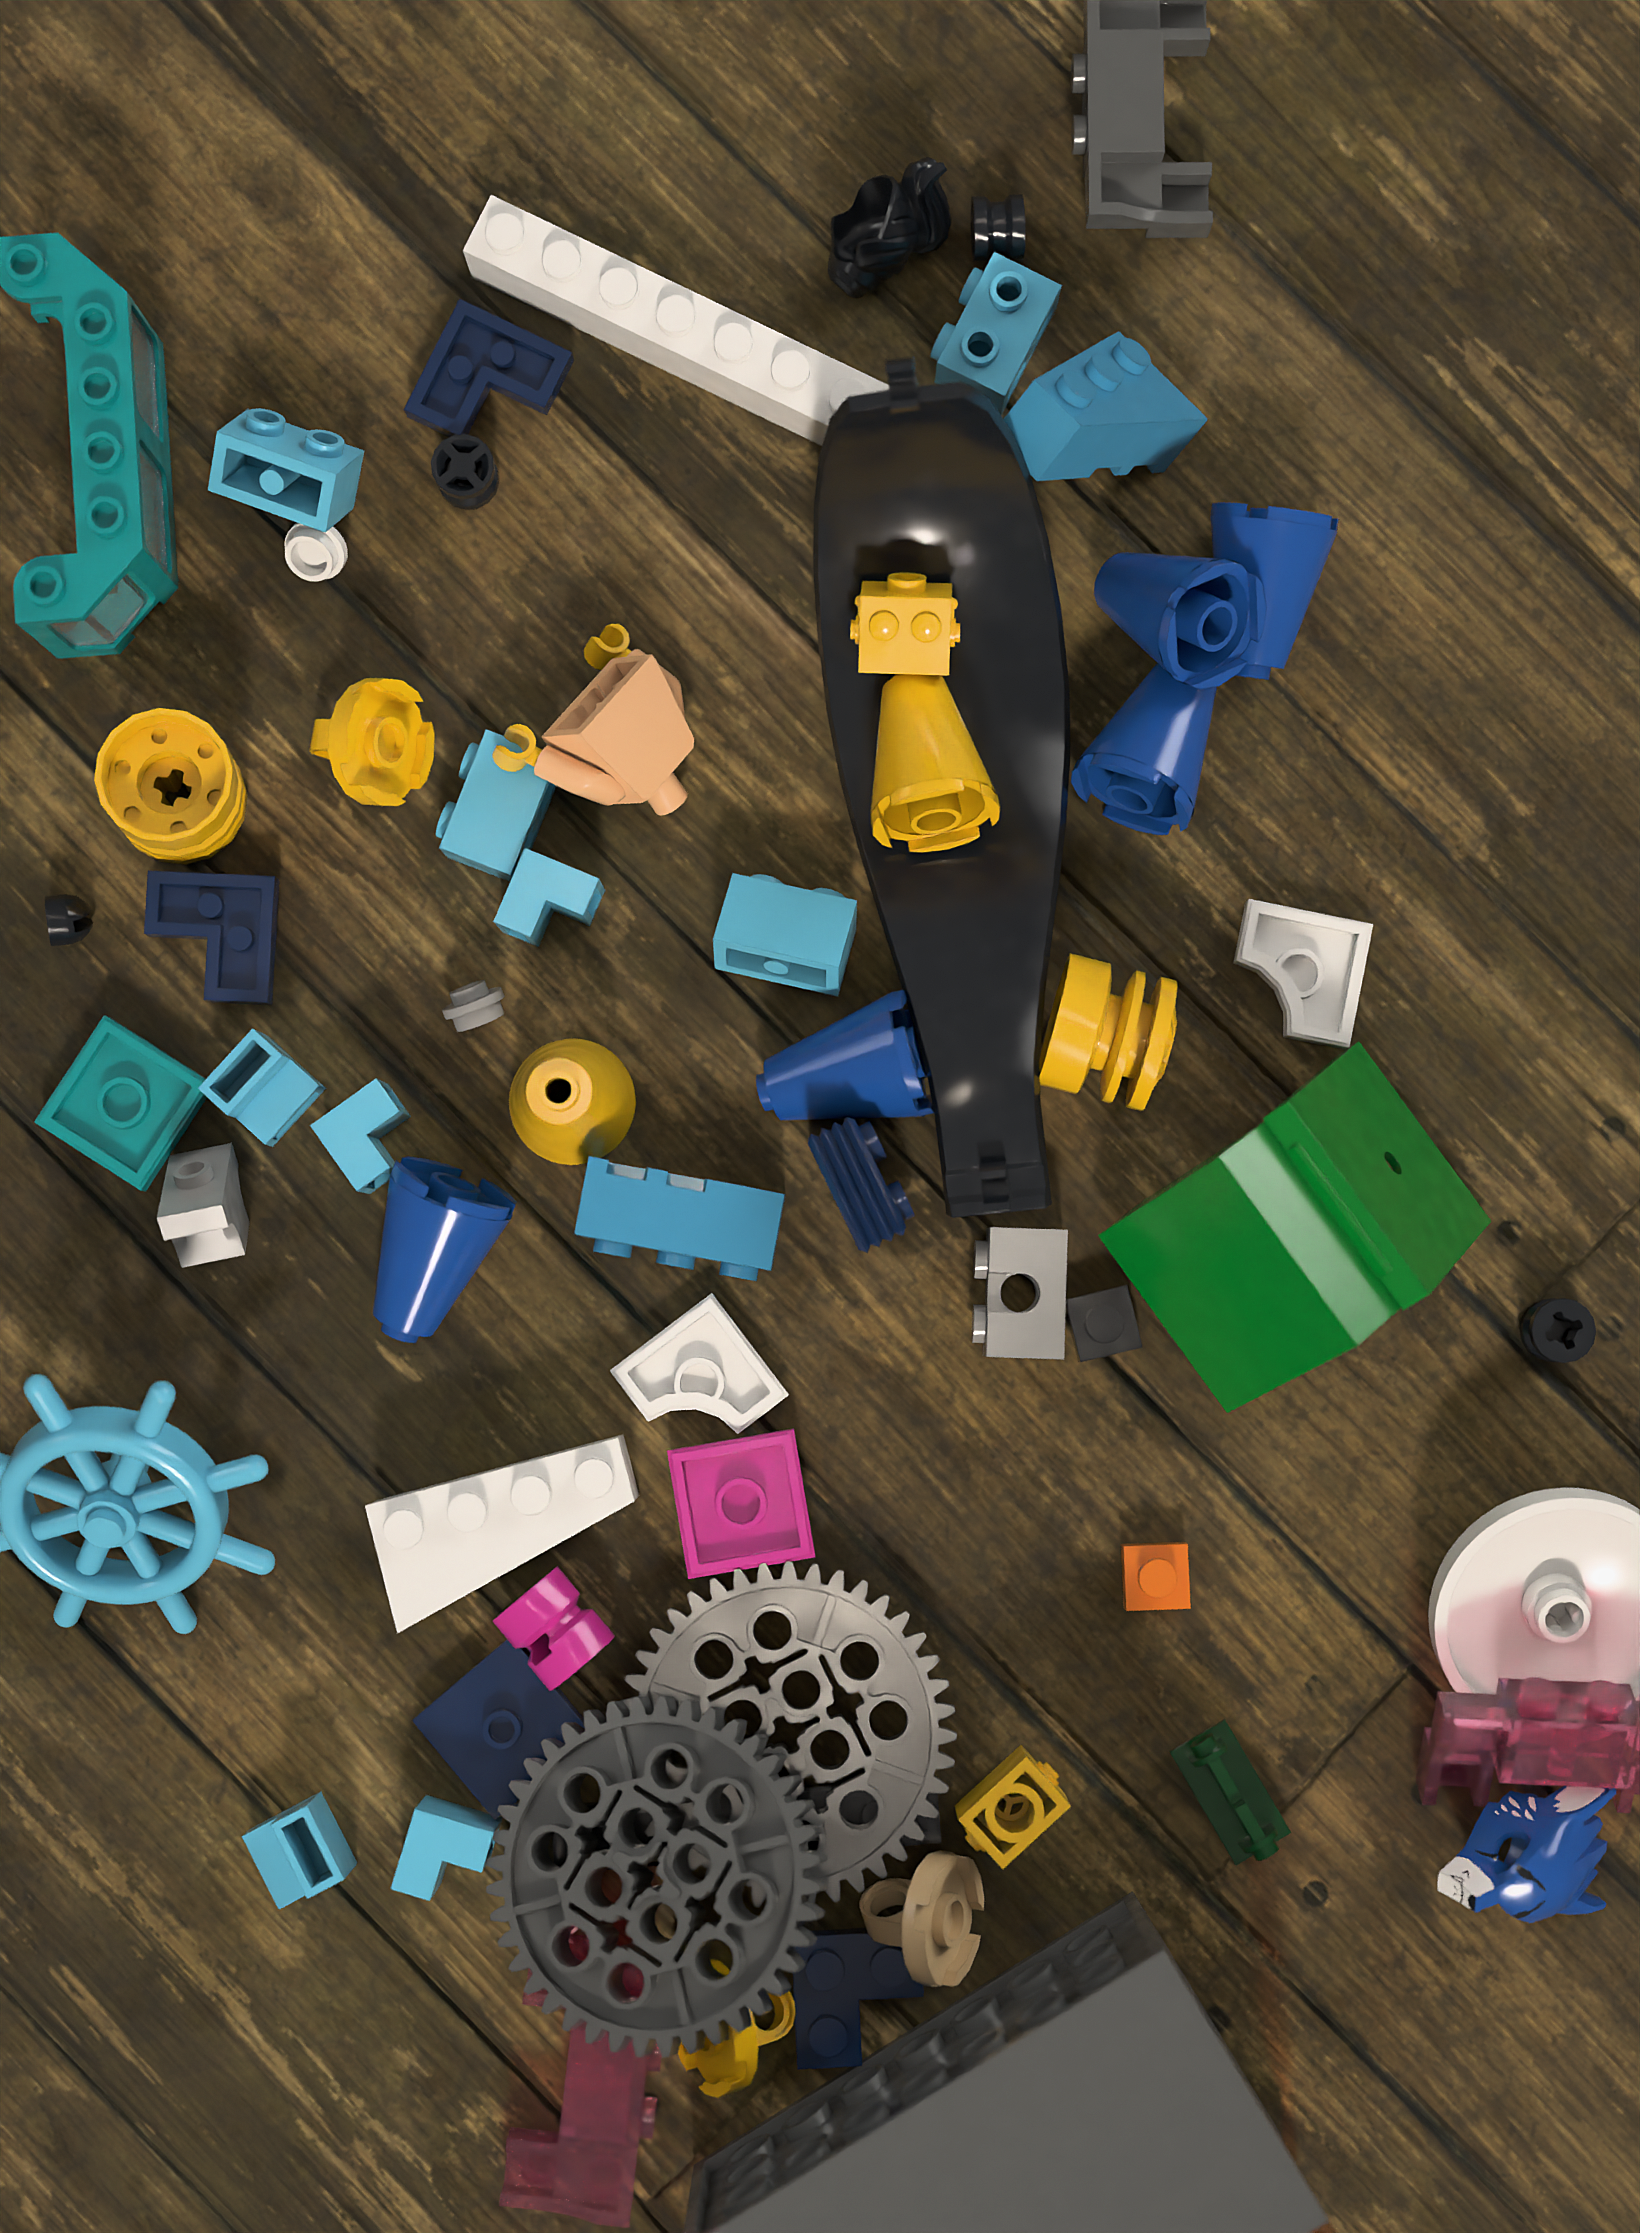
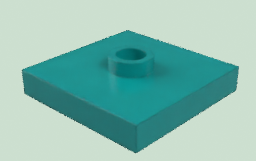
[34,1015,207,1191]

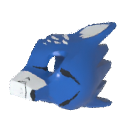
[1437,1782,1617,1923]

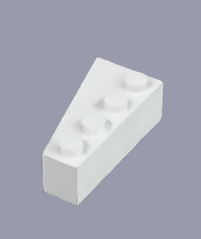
[365,1434,639,1633]

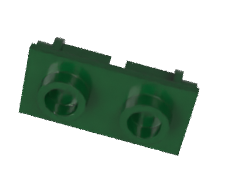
[1169,1719,1291,1865]

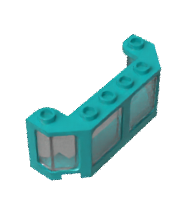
[0,233,179,659]

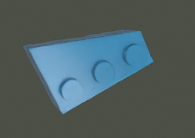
[1004,331,1208,481]
[574,1156,786,1281]

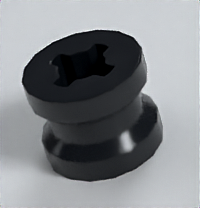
[971,194,1025,261]
[431,434,500,510]
[1519,1298,1596,1363]

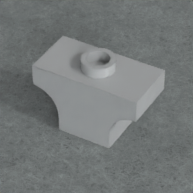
[157,1143,250,1268]

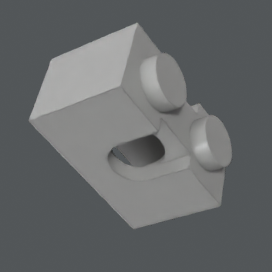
[971,1227,1068,1360]

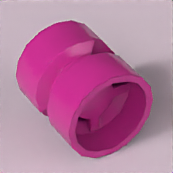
[493,1566,615,1691]

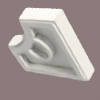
[1234,899,1373,1050]
[610,1293,789,1434]

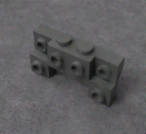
[1071,0,1213,238]

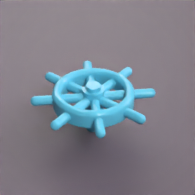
[0,1374,275,1634]

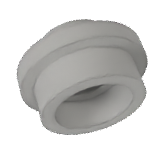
[442,980,505,1032]

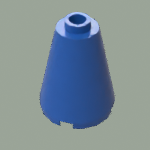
[1210,502,1339,680]
[1094,552,1267,689]
[1071,663,1217,835]
[756,990,934,1121]
[373,1156,516,1343]

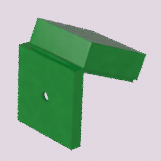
[1098,1041,1491,1413]

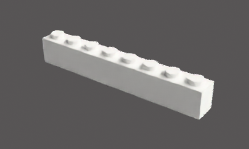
[463,195,889,446]

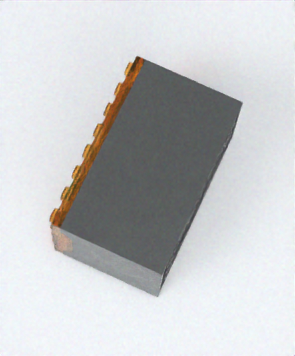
[684,1891,1337,2233]

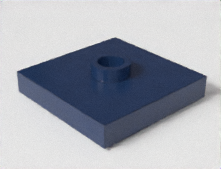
[412,1639,585,1820]

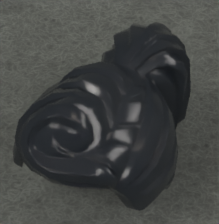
[828,157,952,299]

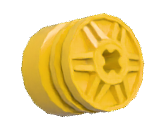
[94,708,248,865]
[1039,953,1177,1111]

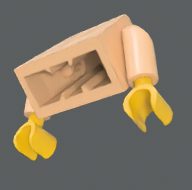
[492,624,694,816]

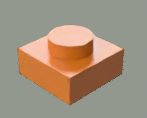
[1121,1542,1191,1611]

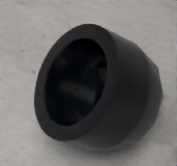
[45,894,93,946]

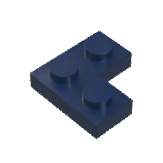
[404,299,574,437]
[144,871,280,1005]
[793,1928,924,2070]

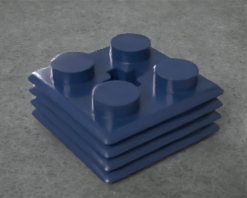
[807,1117,915,1253]

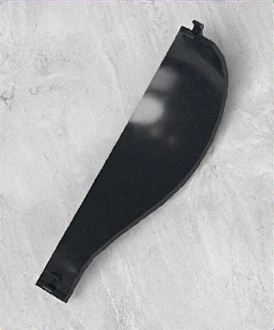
[813,357,1071,1218]

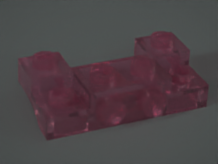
[1416,1677,1640,1813]
[499,1934,662,2228]

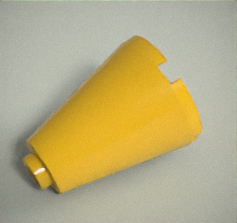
[870,674,1000,853]
[509,1039,636,1165]

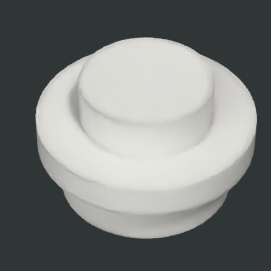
[285,523,348,582]

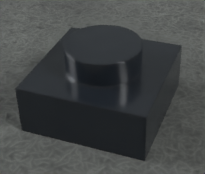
[1066,1285,1142,1362]

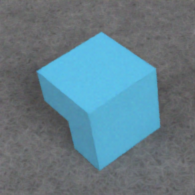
[493,848,605,947]
[198,1028,326,1147]
[310,1078,411,1194]
[242,1792,357,1909]
[391,1795,503,1901]

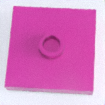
[667,1428,816,1579]

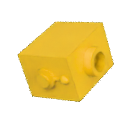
[850,572,961,675]
[955,1745,1071,1869]

